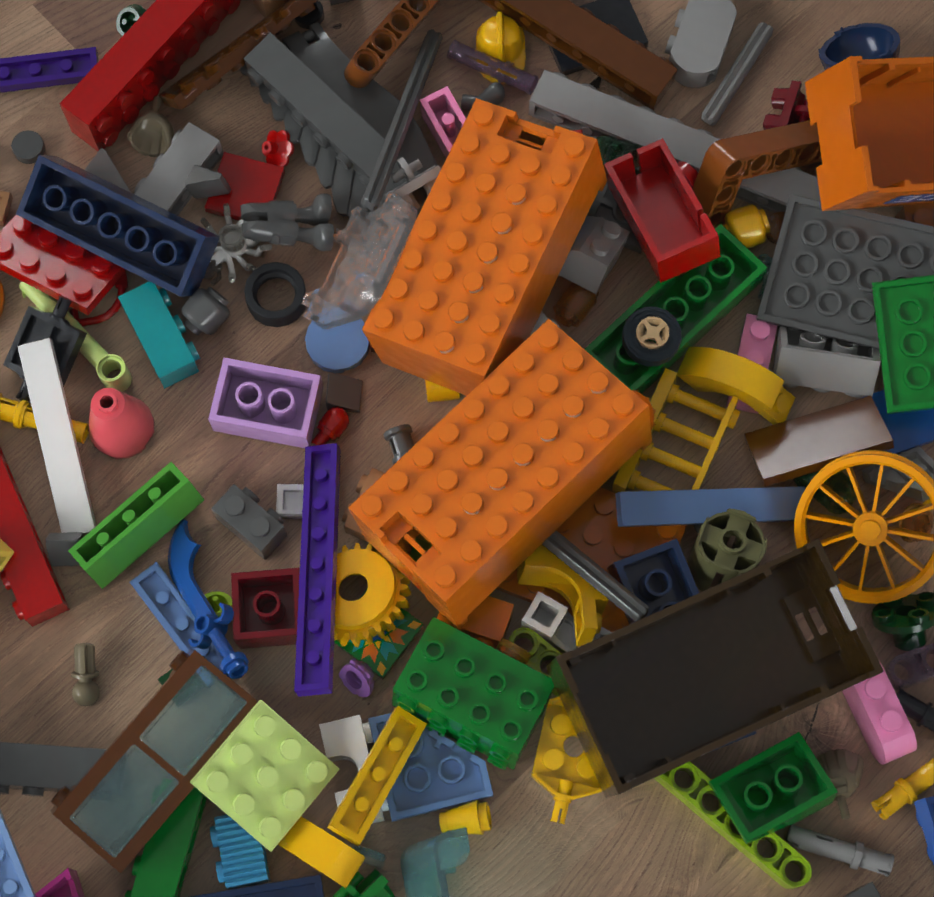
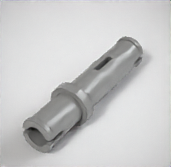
[786,824,894,877]

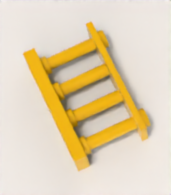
[612,368,741,493]

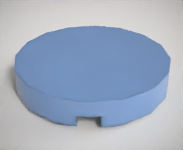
[305,309,370,373]

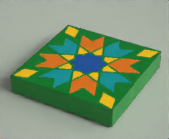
[334,587,424,679]

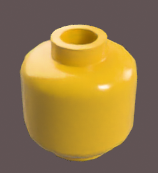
[723,204,770,249]

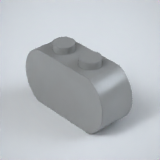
[665,0,737,88]

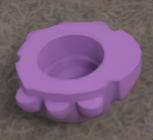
[339,659,375,697]

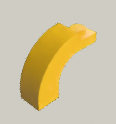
[677,347,796,425]
[517,544,609,647]

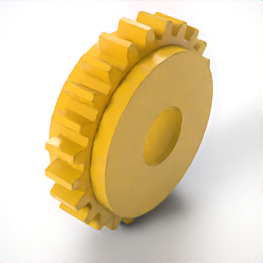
[334,543,412,647]

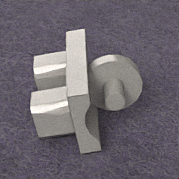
[384,157,441,216]

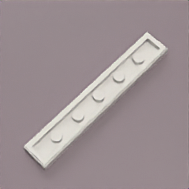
[17,338,96,534]

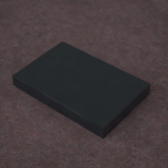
[548,0,648,76]

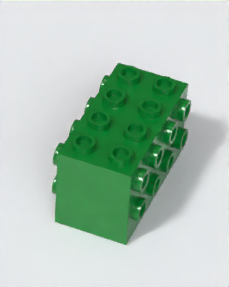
[392,617,555,770]

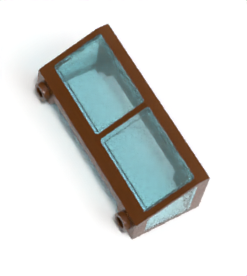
[50,649,258,873]

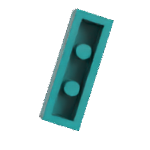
[118,281,201,389]

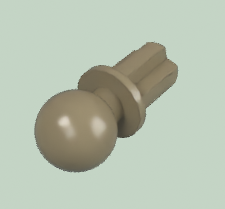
[71,643,100,706]

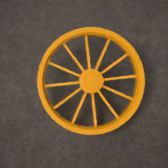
[794,450,934,604]

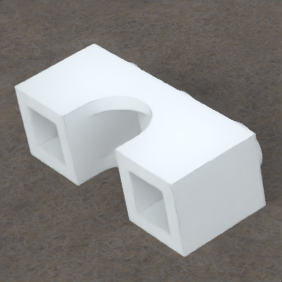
[520,591,612,653]
[319,715,389,824]

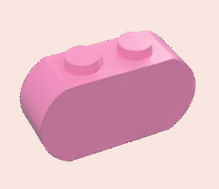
[842,662,917,765]

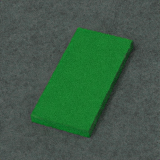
[872,275,934,414]

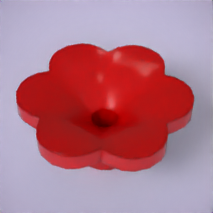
[262,130,294,167]

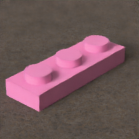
[726,313,777,414]

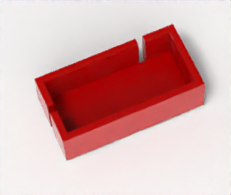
[604,138,721,283]

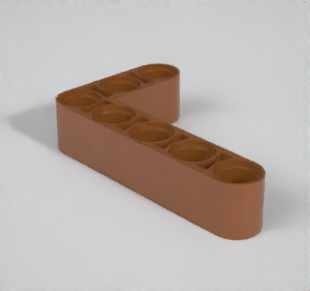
[344,0,440,88]
[692,120,822,229]

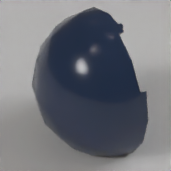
[818,23,900,70]

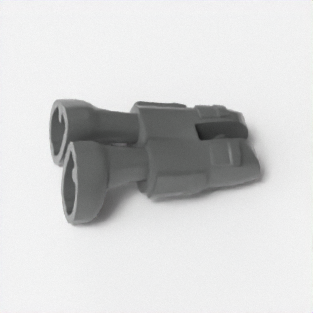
[240,193,334,251]

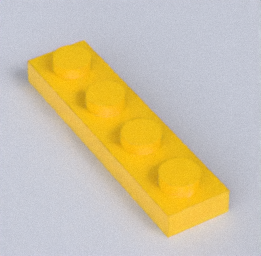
[327,706,427,846]

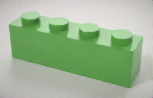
[68,462,204,589]

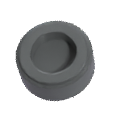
[11,130,45,164]

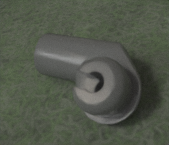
[461,82,505,111]

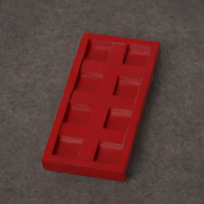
[0,215,126,316]

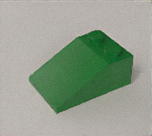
[709,732,838,844]

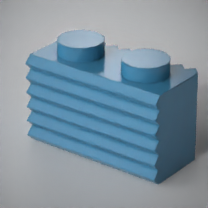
[210,815,271,890]

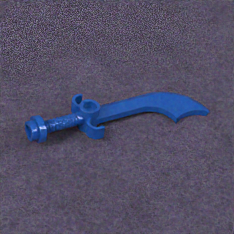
[168,519,249,679]

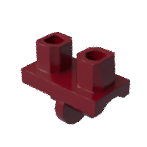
[763,81,810,130]

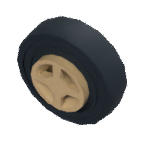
[622,307,682,367]

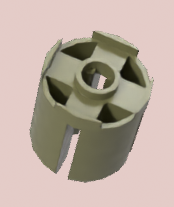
[687,508,767,592]

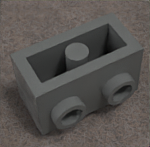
[211,484,287,560]

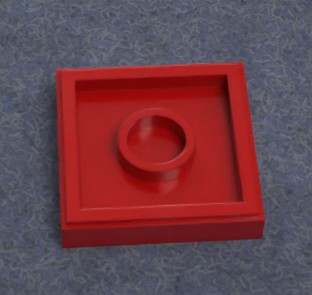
[204,152,285,221]

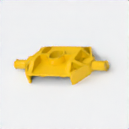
[531,697,602,825]

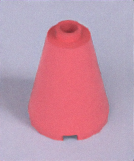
[88,388,154,459]

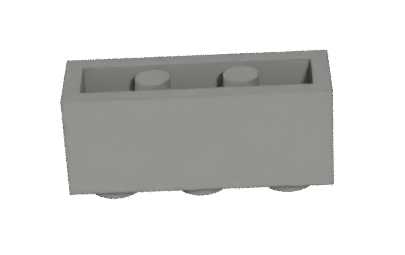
[134,122,223,216]

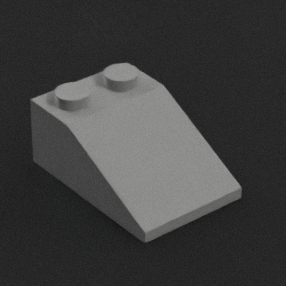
[559,216,630,294]

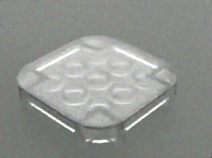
[301,192,418,329]

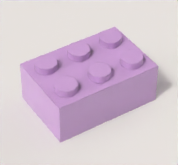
[208,357,323,448]

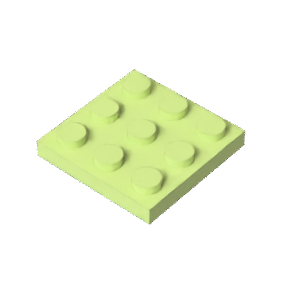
[190,700,340,852]

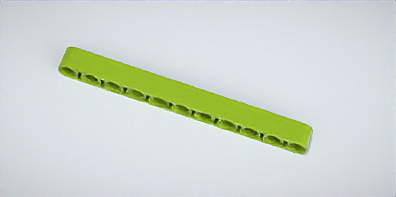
[508,627,812,889]

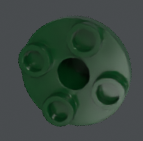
[871,592,934,651]

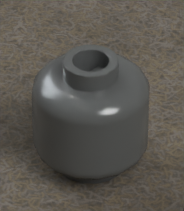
[181,286,230,336]

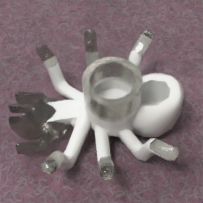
[201,203,272,286]

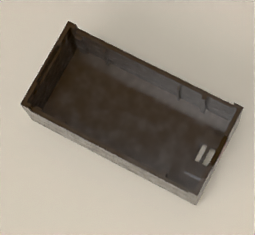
[546,539,884,798]

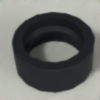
[244,262,307,327]

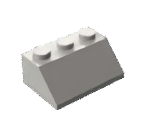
[773,326,881,398]

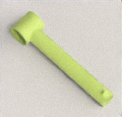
[19,282,132,392]

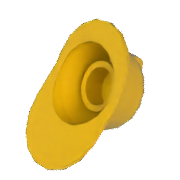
[476,11,526,85]

